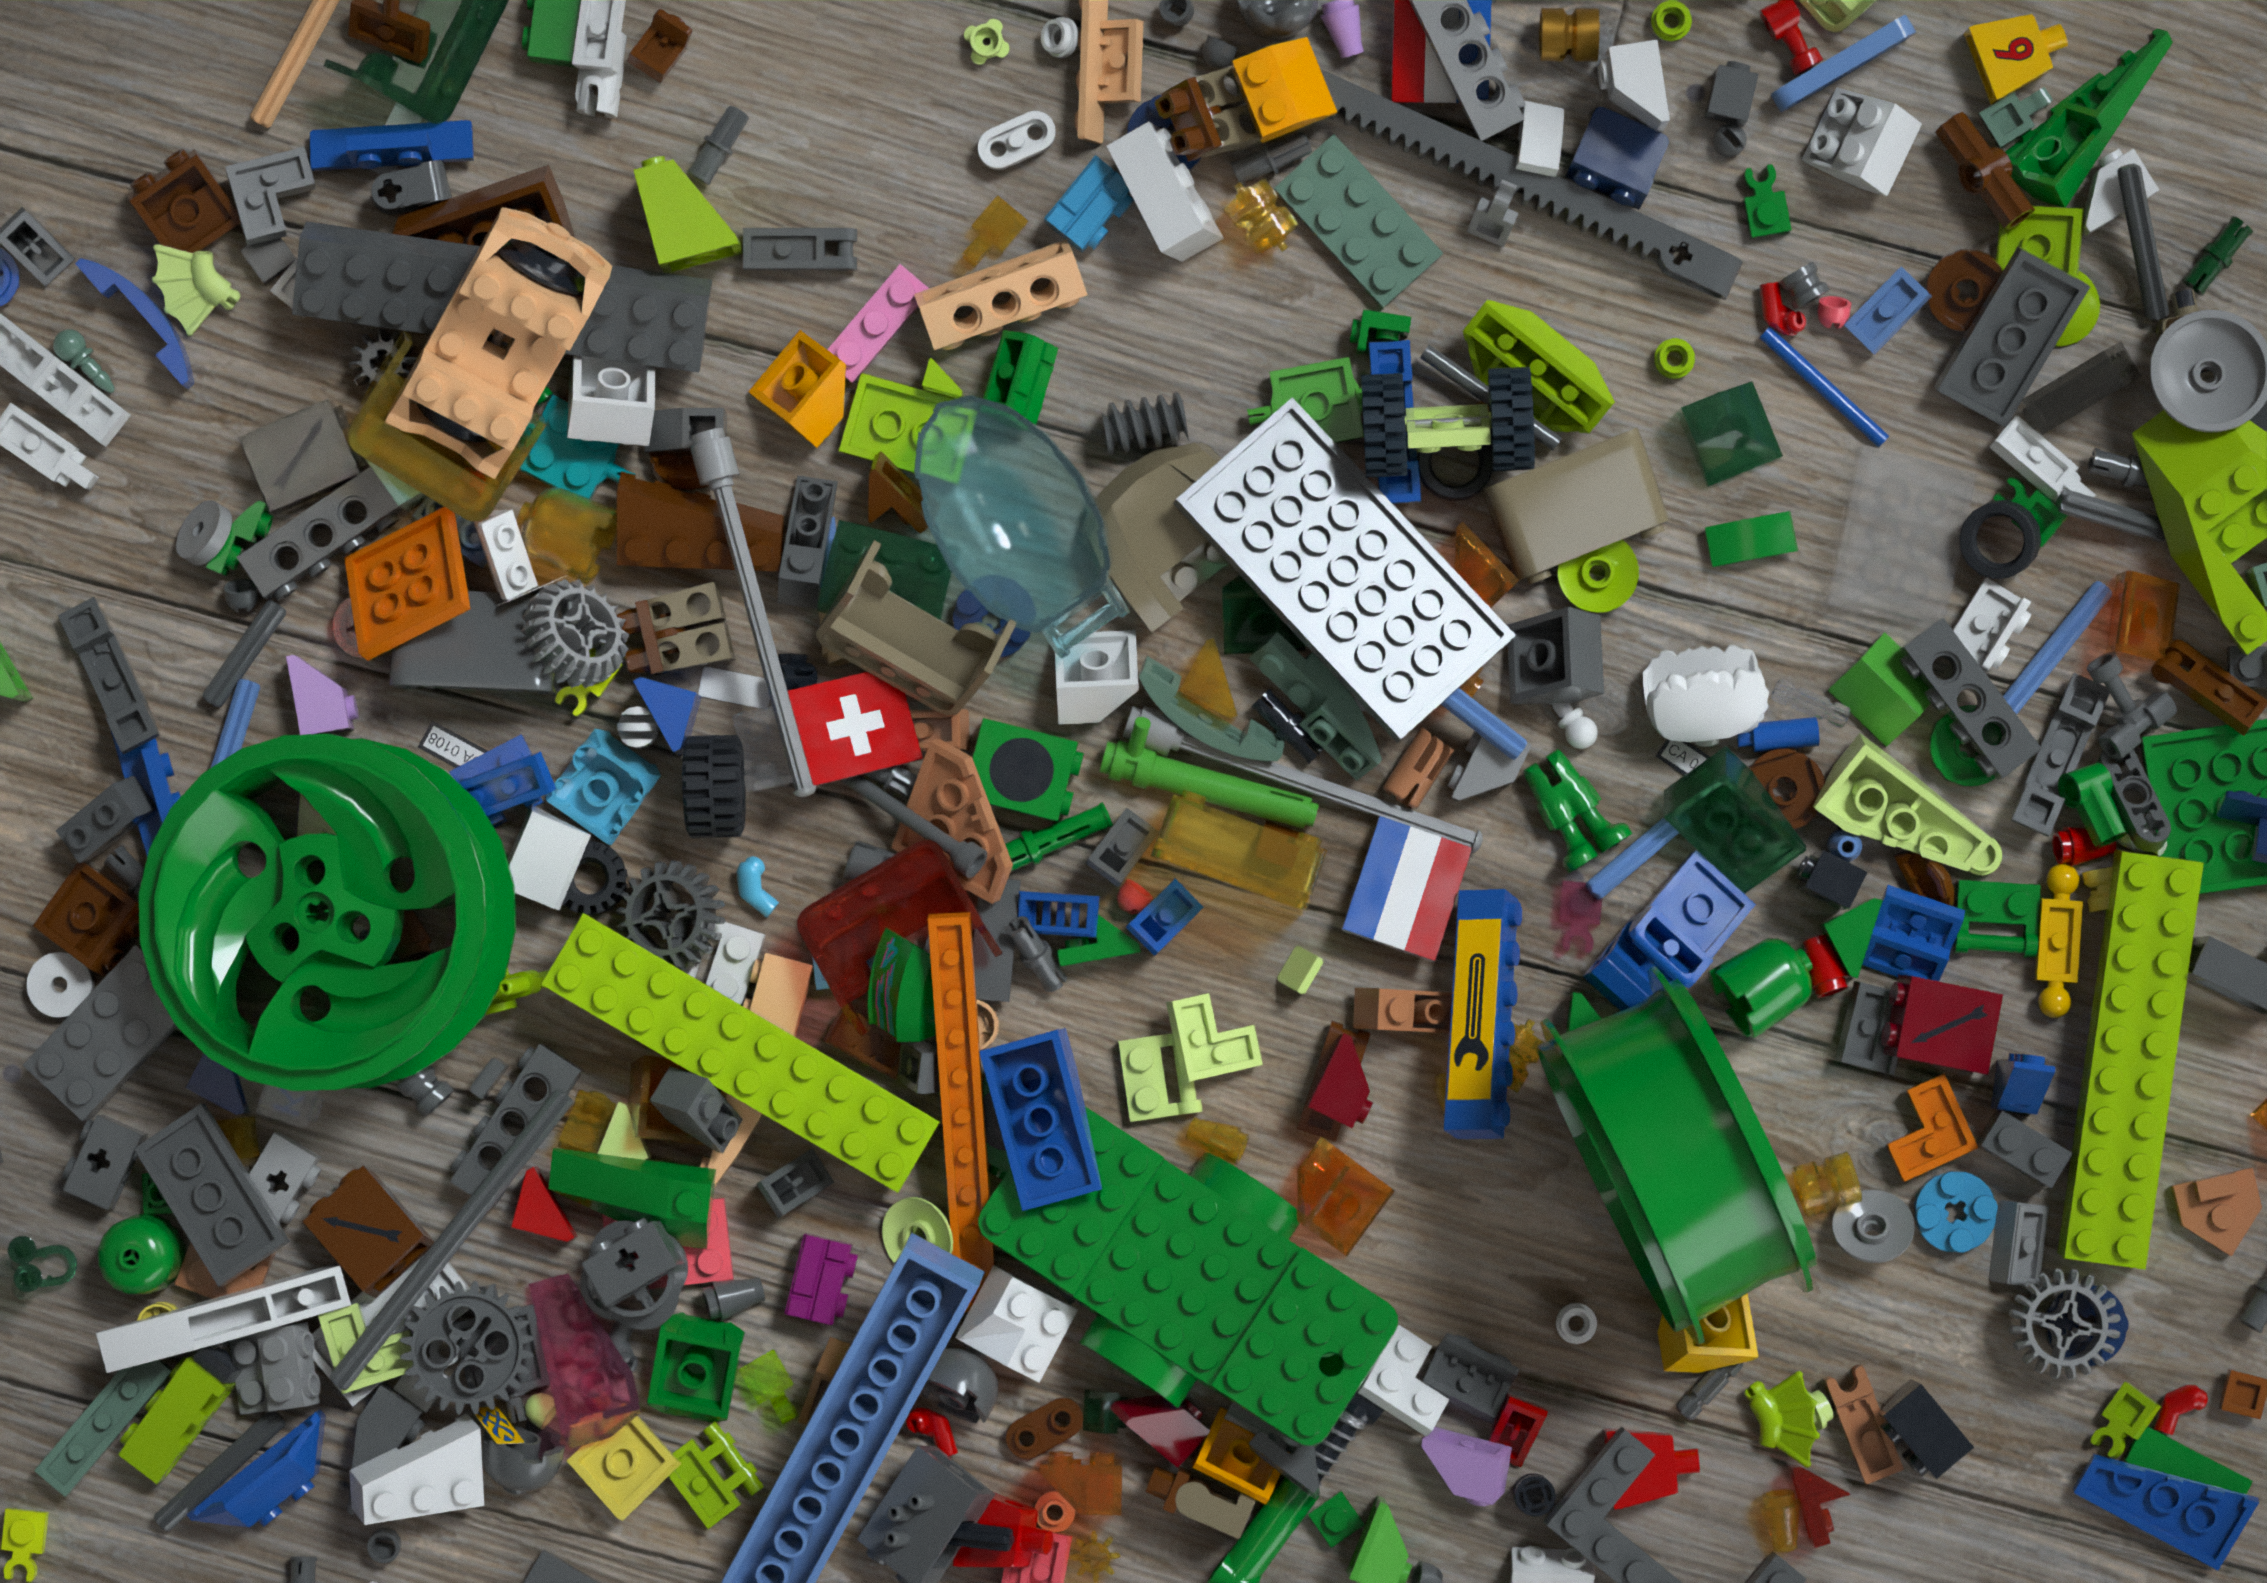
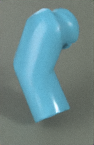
[736,856,779,918]

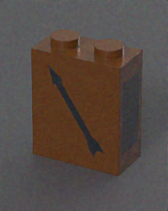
[303,1166,435,1299]

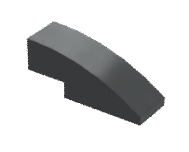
[973,879,1021,1002]

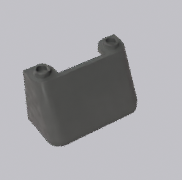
[389,586,562,695]

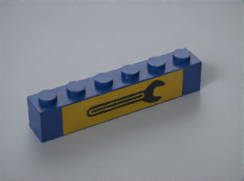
[1444,889,1522,1139]

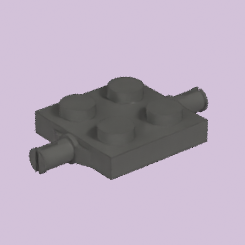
[453,1284,553,1423]

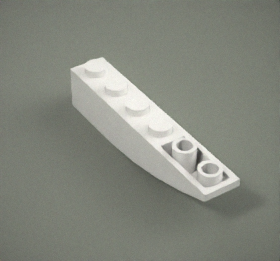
[95,1264,351,1373]

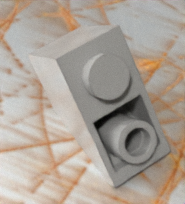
[1447,731,1532,802]

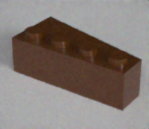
[617,471,784,572]

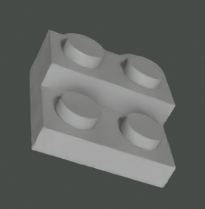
[229,1322,320,1415]

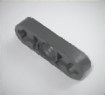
[2097,749,2171,852]

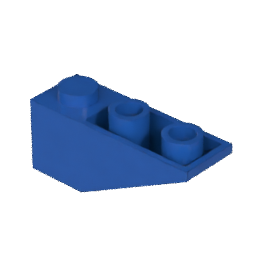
[1991,1053,2055,1115]

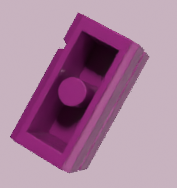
[784,1233,858,1325]

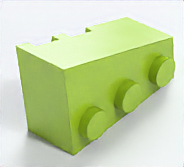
[118,1355,236,1484]

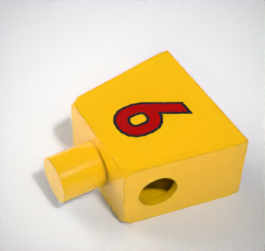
[1963,14,2068,105]

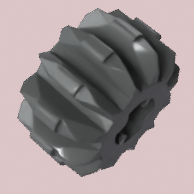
[349,329,417,399]

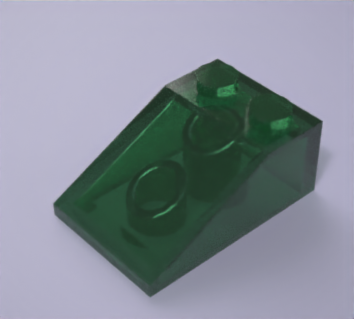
[1663,746,1806,894]

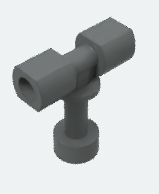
[2087,652,2177,759]

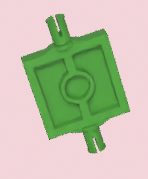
[1247,357,1364,443]

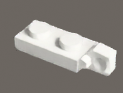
[0,403,99,491]
[1990,416,2096,503]

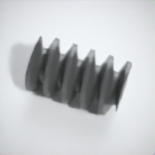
[1102,392,1189,455]

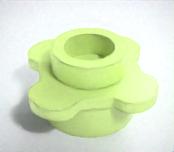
[964,19,1010,65]

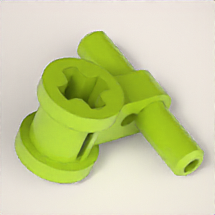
[486,968,549,1015]

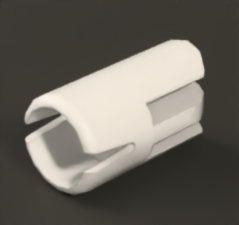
[617,706,659,749]

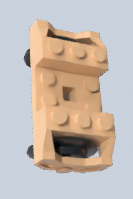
[385,207,612,479]

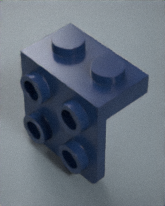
[1565,107,1669,210]

